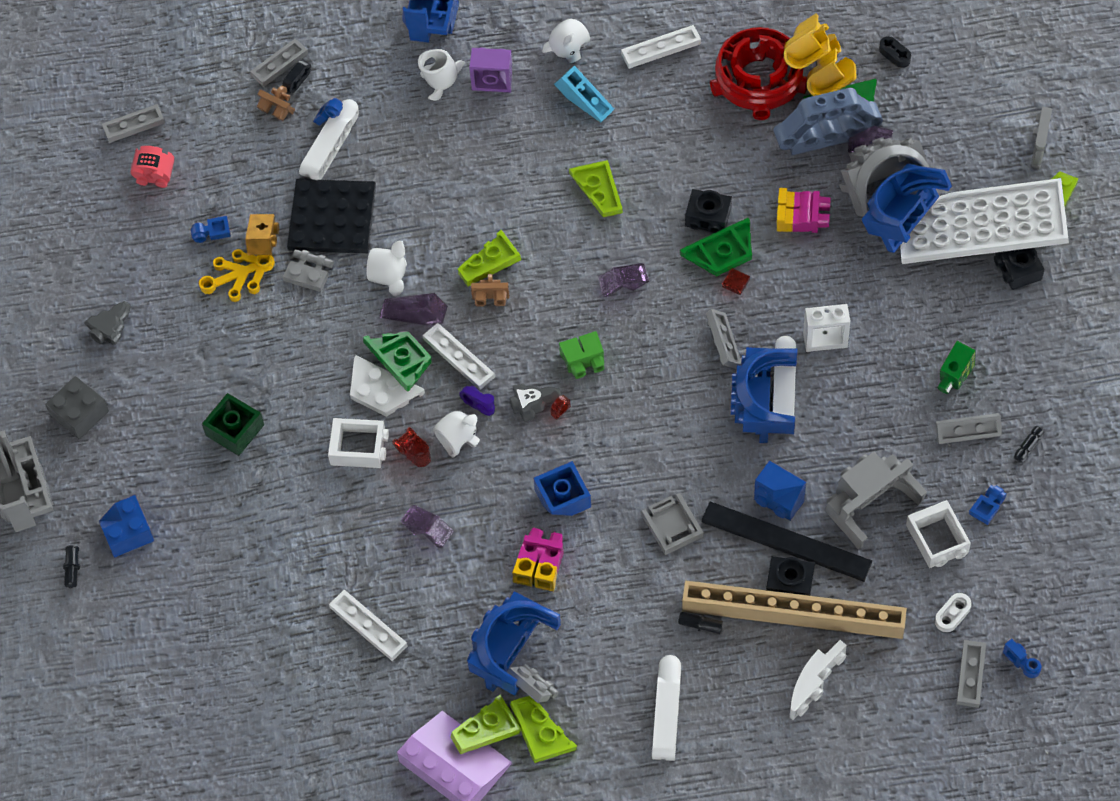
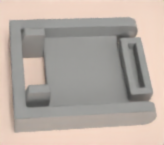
[1031,107,1052,170]
[641,493,704,555]

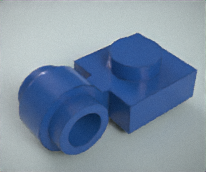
[313,98,343,126]
[190,216,231,243]
[969,485,1007,525]
[1003,639,1042,678]

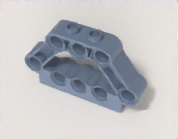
[773,88,883,155]

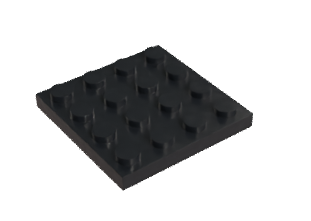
[287,179,376,254]

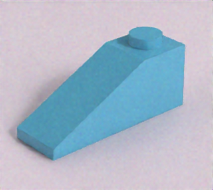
[554,65,614,123]

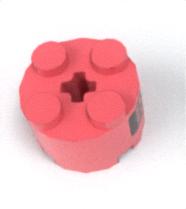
[131,146,175,188]

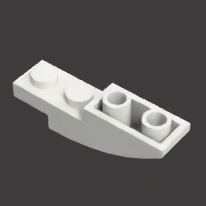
[790,640,847,720]

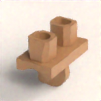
[257,86,295,121]
[471,274,509,307]

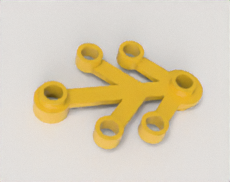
[199,249,275,302]

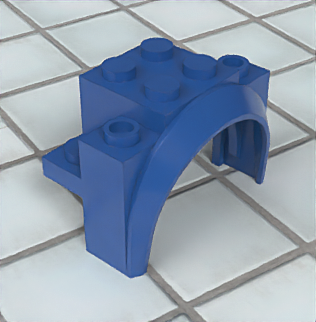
[402,0,459,43]
[861,163,952,253]
[731,347,797,443]
[467,591,561,696]

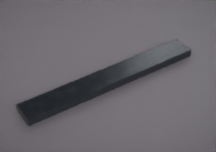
[702,501,873,582]

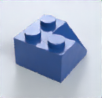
[533,461,591,516]
[754,461,806,521]
[99,495,154,558]

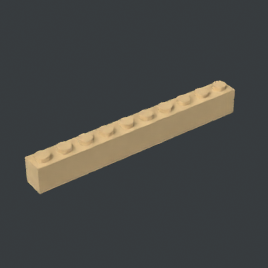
[682,581,907,639]

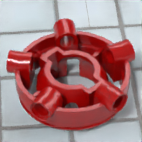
[710,27,807,120]

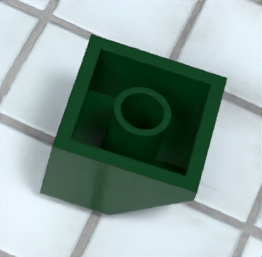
[202,393,264,456]

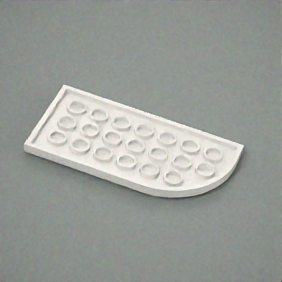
[900,178,1069,264]

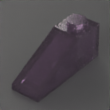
[380,293,448,326]

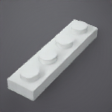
[621,25,701,69]
[423,323,495,390]
[329,590,408,661]

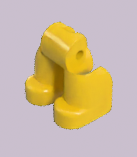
[784,13,857,96]

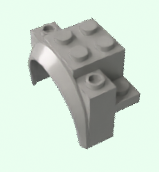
[839,137,929,217]
[0,430,54,532]
[825,452,927,550]

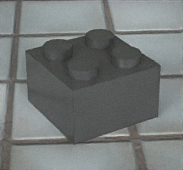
[45,376,109,439]

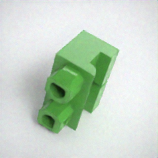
[559,331,604,379]

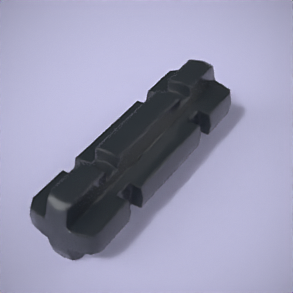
[1014,426,1044,463]

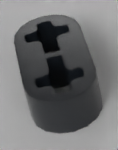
[879,36,911,68]
[282,60,311,93]

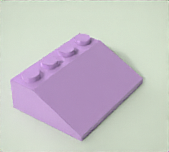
[397,711,512,801]

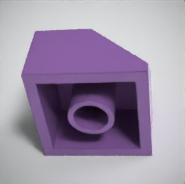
[469,47,512,93]

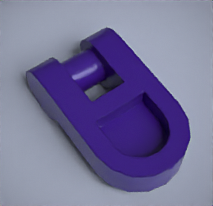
[459,386,495,416]

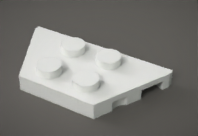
[350,355,425,417]

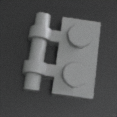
[283,250,334,292]
[507,664,559,703]

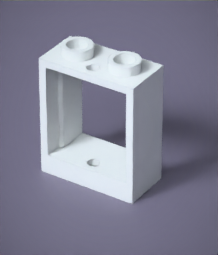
[803,304,850,352]
[328,418,389,468]
[906,500,971,568]

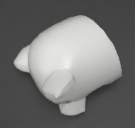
[542,19,590,63]
[418,49,465,101]
[367,241,407,297]
[433,411,480,458]

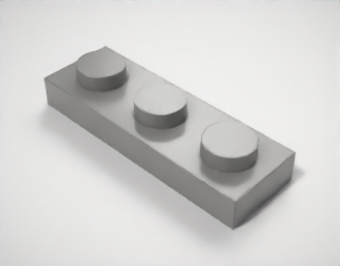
[250,39,308,87]
[102,104,165,143]
[706,309,741,369]
[935,413,1002,444]
[956,640,986,708]

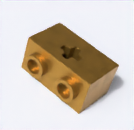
[245,214,279,255]

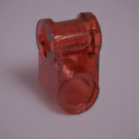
[392,427,431,467]

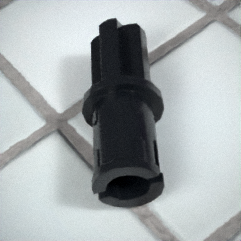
[63,545,80,589]
[678,612,723,635]

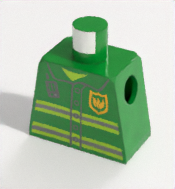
[937,341,976,394]

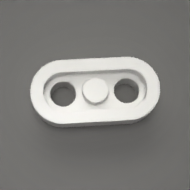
[935,593,971,632]

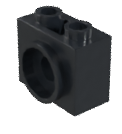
[685,189,732,233]
[994,248,1045,290]
[766,556,815,596]

